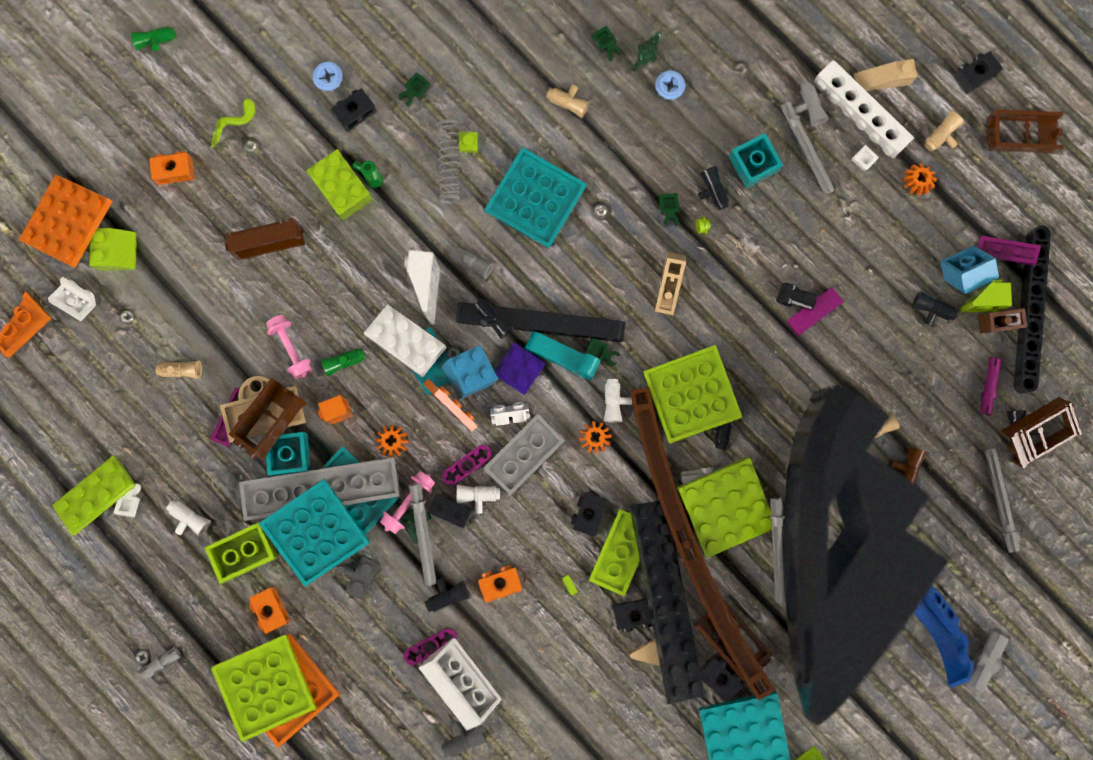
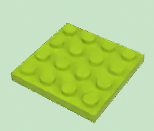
[643,345,743,444]
[677,457,772,558]
[211,634,317,742]

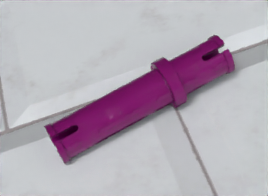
[979,357,1002,416]

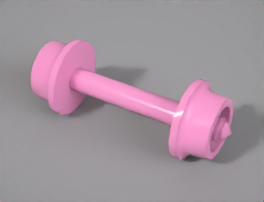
[266,315,312,379]
[380,471,435,534]

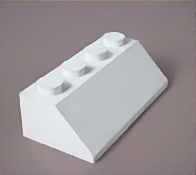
[419,638,502,730]

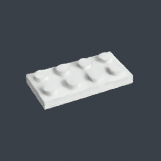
[363,304,447,377]

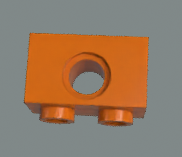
[149,151,195,185]
[317,395,353,425]
[478,565,523,603]
[249,586,291,634]

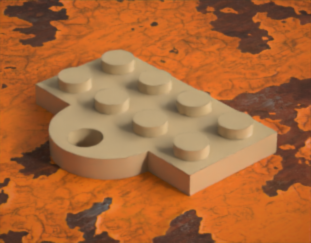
[220,376,307,443]

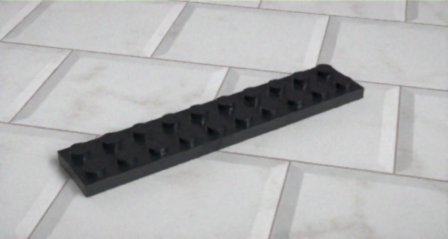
[629,501,705,704]

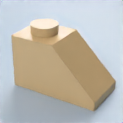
[628,637,660,666]

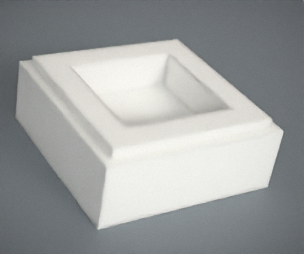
[851,145,879,172]

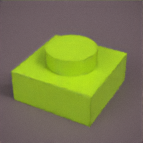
[459,132,478,153]

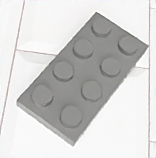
[483,414,565,496]

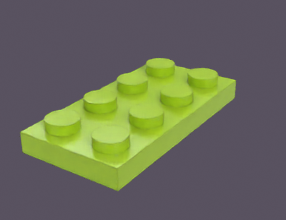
[52,455,136,536]
[588,509,640,596]

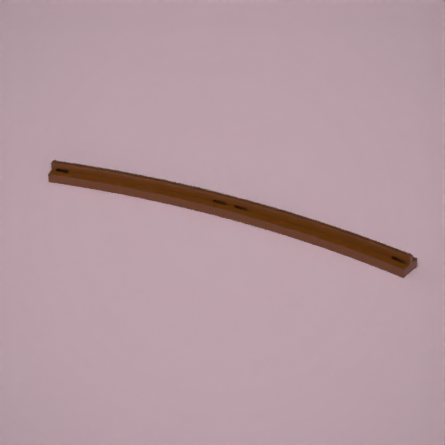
[630,387,775,701]

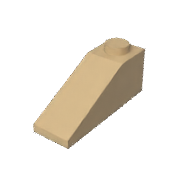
[853,59,917,91]
[655,252,686,315]

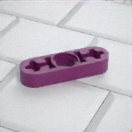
[443,445,492,485]
[404,628,458,665]

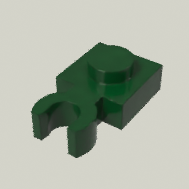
[591,25,621,61]
[398,72,431,107]
[658,193,680,227]
[584,338,620,366]

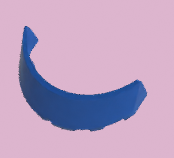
[914,586,974,688]

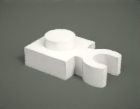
[114,483,141,518]

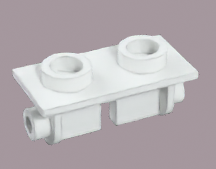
[490,402,530,426]

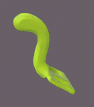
[210,99,256,148]

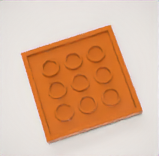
[18,174,113,268]
[265,633,340,748]

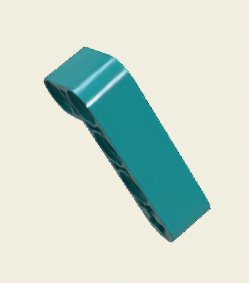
[525,331,601,380]

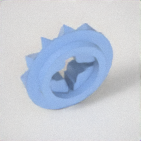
[313,62,343,92]
[655,71,685,100]

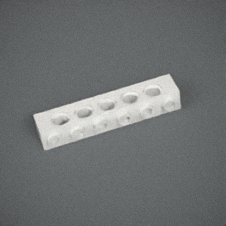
[814,60,914,159]

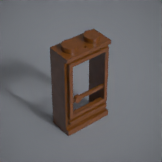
[986,109,1064,154]
[224,218,305,260]
[228,377,307,460]
[1000,397,1082,469]
[694,600,773,681]

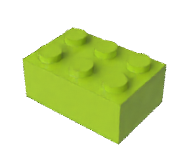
[306,149,373,221]
[204,522,280,584]

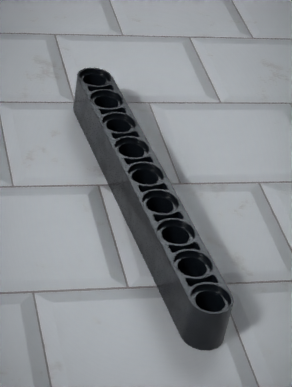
[1014,225,1051,394]
[455,302,626,342]

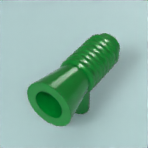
[131,26,176,51]
[352,161,383,188]
[320,348,366,377]

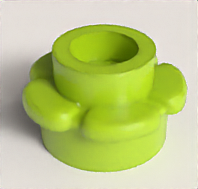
[696,216,711,234]

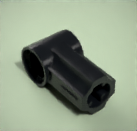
[776,282,818,311]

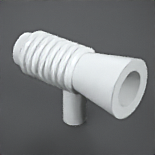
[603,379,632,423]
[457,484,500,514]
[166,500,211,537]

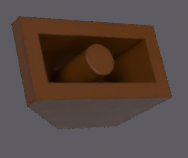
[978,308,1027,333]

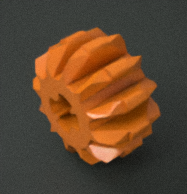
[903,163,937,196]
[579,421,612,454]
[375,425,409,458]

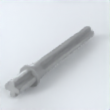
[780,102,834,195]
[985,448,1020,553]
[409,482,436,586]
[769,498,786,603]

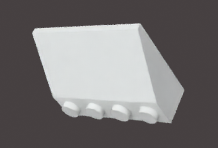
[405,250,440,325]

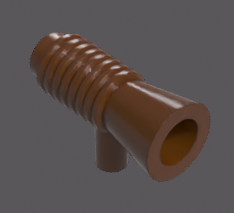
[891,447,927,484]

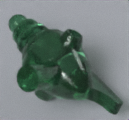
[631,31,662,71]
[396,500,431,544]

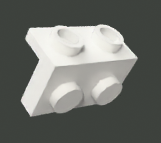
[48,277,96,321]

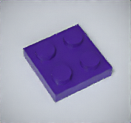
[494,342,546,395]

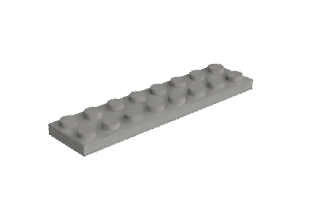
[239,458,400,521]

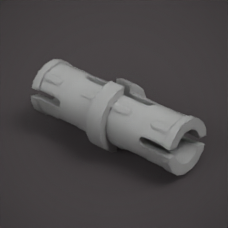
[140,647,181,680]

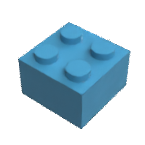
[940,246,999,294]
[442,345,498,400]

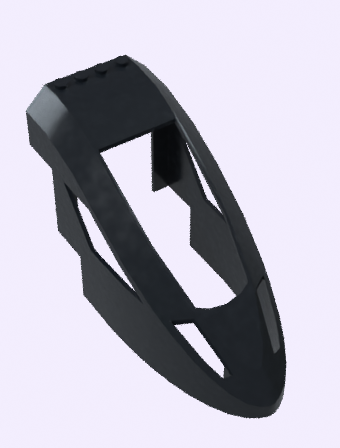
[784,384,950,726]

